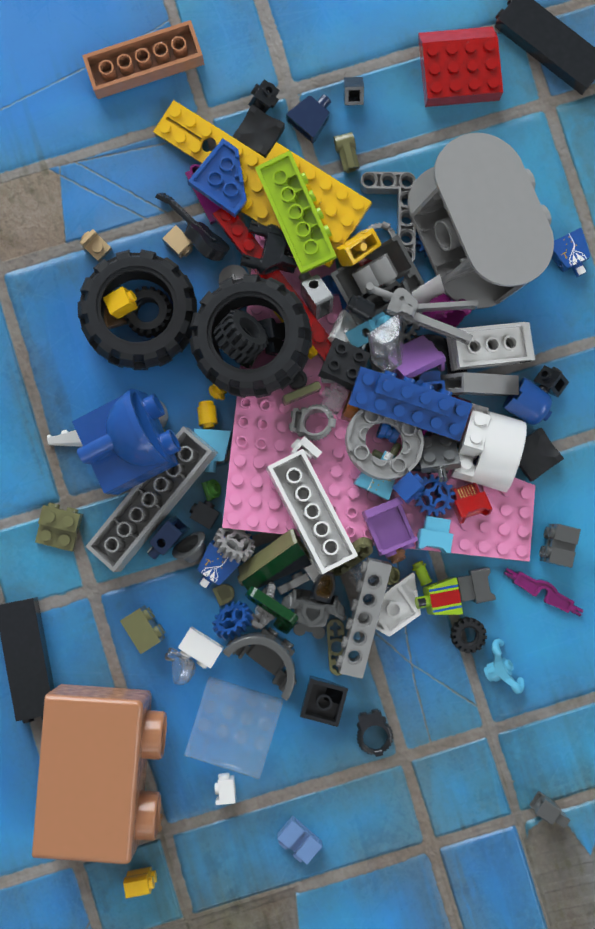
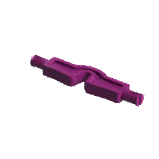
[503,567,583,617]

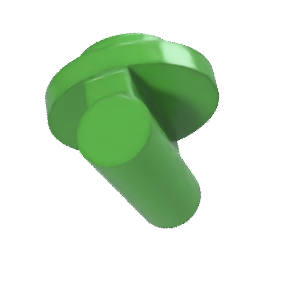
[201,479,221,501]

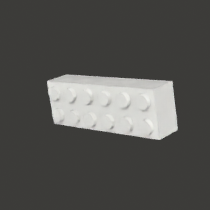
[266,449,358,575]

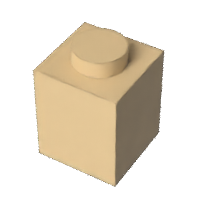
[162,225,194,259]

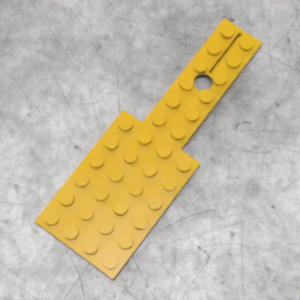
[153,100,372,269]

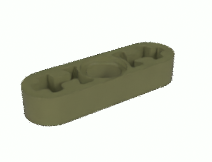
[330,537,373,576]
[326,618,345,676]

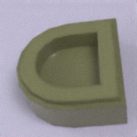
[213,584,235,606]

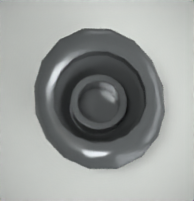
[172,531,206,563]

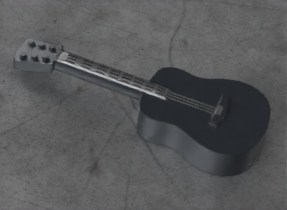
[155,193,230,261]

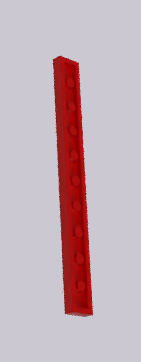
[212,208,332,362]

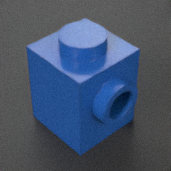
[392,472,425,504]

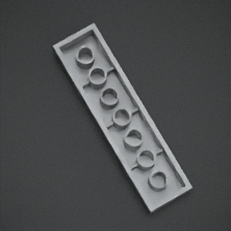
[85,426,218,572]

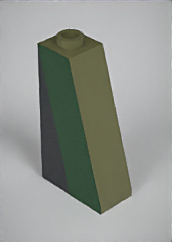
[237,529,312,590]

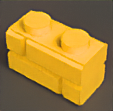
[334,228,381,266]

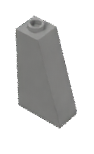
[440,372,519,396]

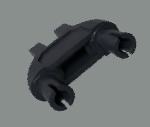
[240,221,297,275]

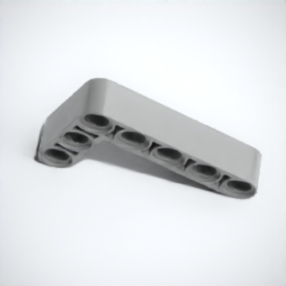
[360,172,416,262]

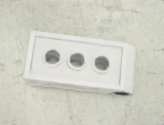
[446,322,535,371]

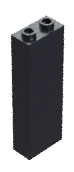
[494,0,595,95]
[0,597,55,723]

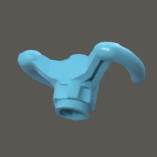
[484,638,524,694]

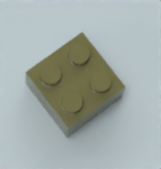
[120,605,165,654]

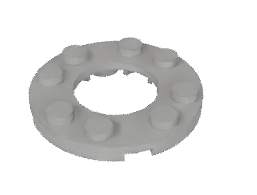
[345,409,424,480]

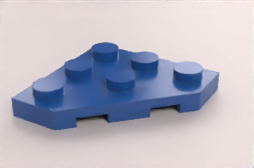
[188,138,247,217]

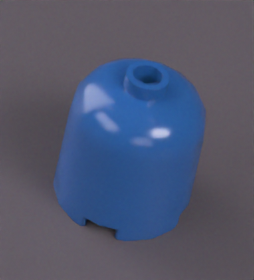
[503,377,552,425]

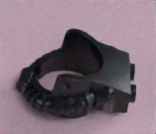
[356,709,393,757]

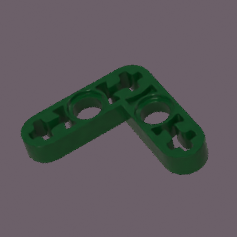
[245,586,299,634]

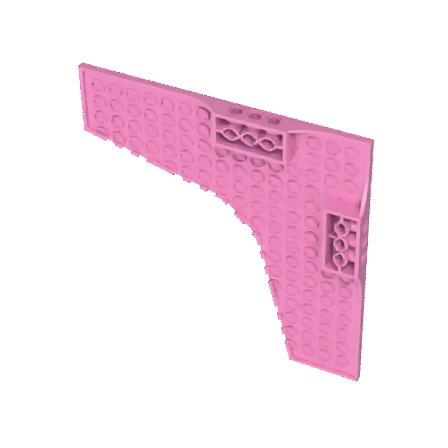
[222,235,535,562]

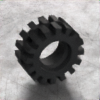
[450,617,487,653]

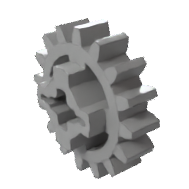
[213,528,256,563]

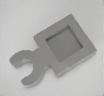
[277,571,310,595]

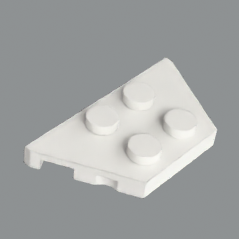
[358,572,421,637]

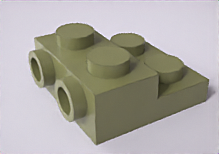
[35,502,83,552]

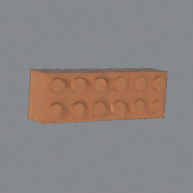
[82,20,205,99]

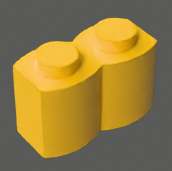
[123,866,157,899]

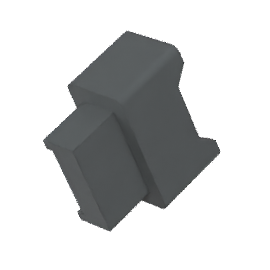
[457,567,496,604]
[529,791,570,828]

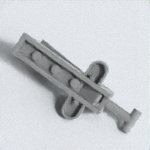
[365,282,479,345]

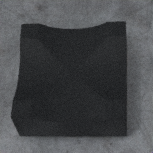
[233,105,285,158]
[318,338,371,391]
[519,427,564,482]

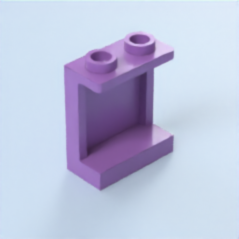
[384,335,446,380]
[361,497,418,558]

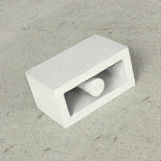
[178,627,224,669]

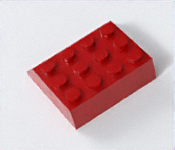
[418,26,503,107]

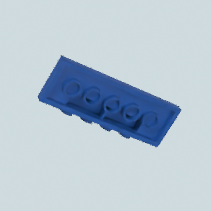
[348,366,473,441]

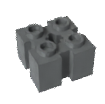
[539,524,581,568]

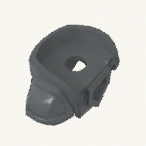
[281,588,347,639]

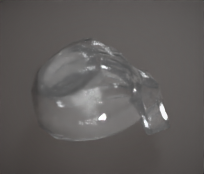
[165,648,196,685]

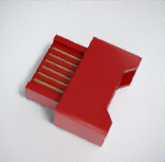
[452,483,492,524]

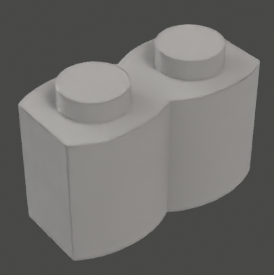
[352,253,398,295]

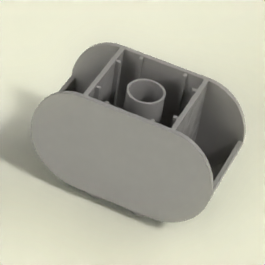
[408,133,554,309]

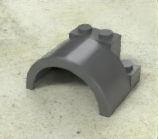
[331,235,425,326]
[223,627,297,701]

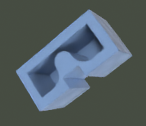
[277,816,322,864]

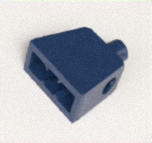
[286,94,331,144]
[147,516,190,560]

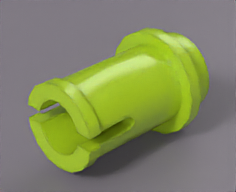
[412,560,432,586]

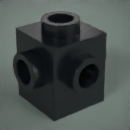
[248,79,280,113]
[533,365,569,397]

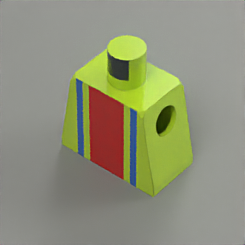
[415,577,463,615]

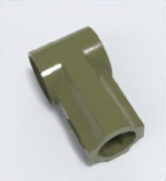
[333,132,360,173]

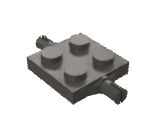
[419,431,461,482]

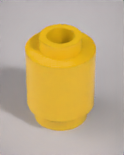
[197,400,218,429]

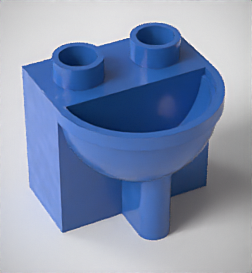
[72,389,181,495]

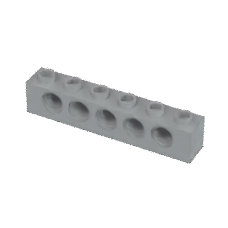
[336,557,392,679]

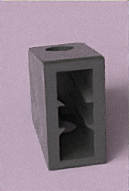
[298,272,334,320]

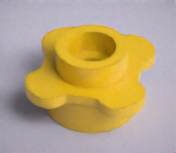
[209,384,227,400]

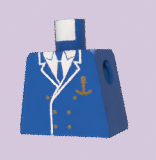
[552,228,590,277]
[197,540,242,589]

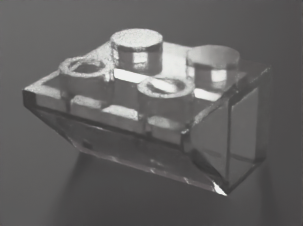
[368,314,404,372]

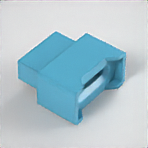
[415,516,454,554]

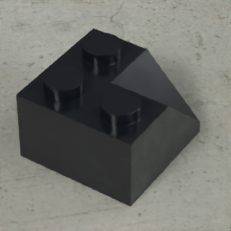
[300,675,348,727]

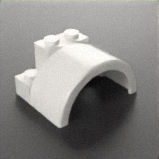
[451,403,527,492]

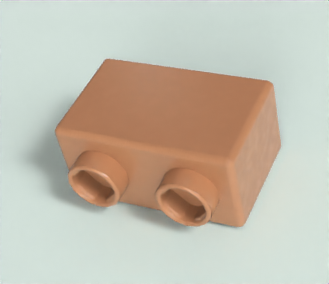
[32,684,167,864]

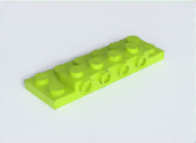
[255,151,337,274]

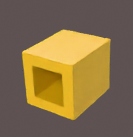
[103,286,138,319]

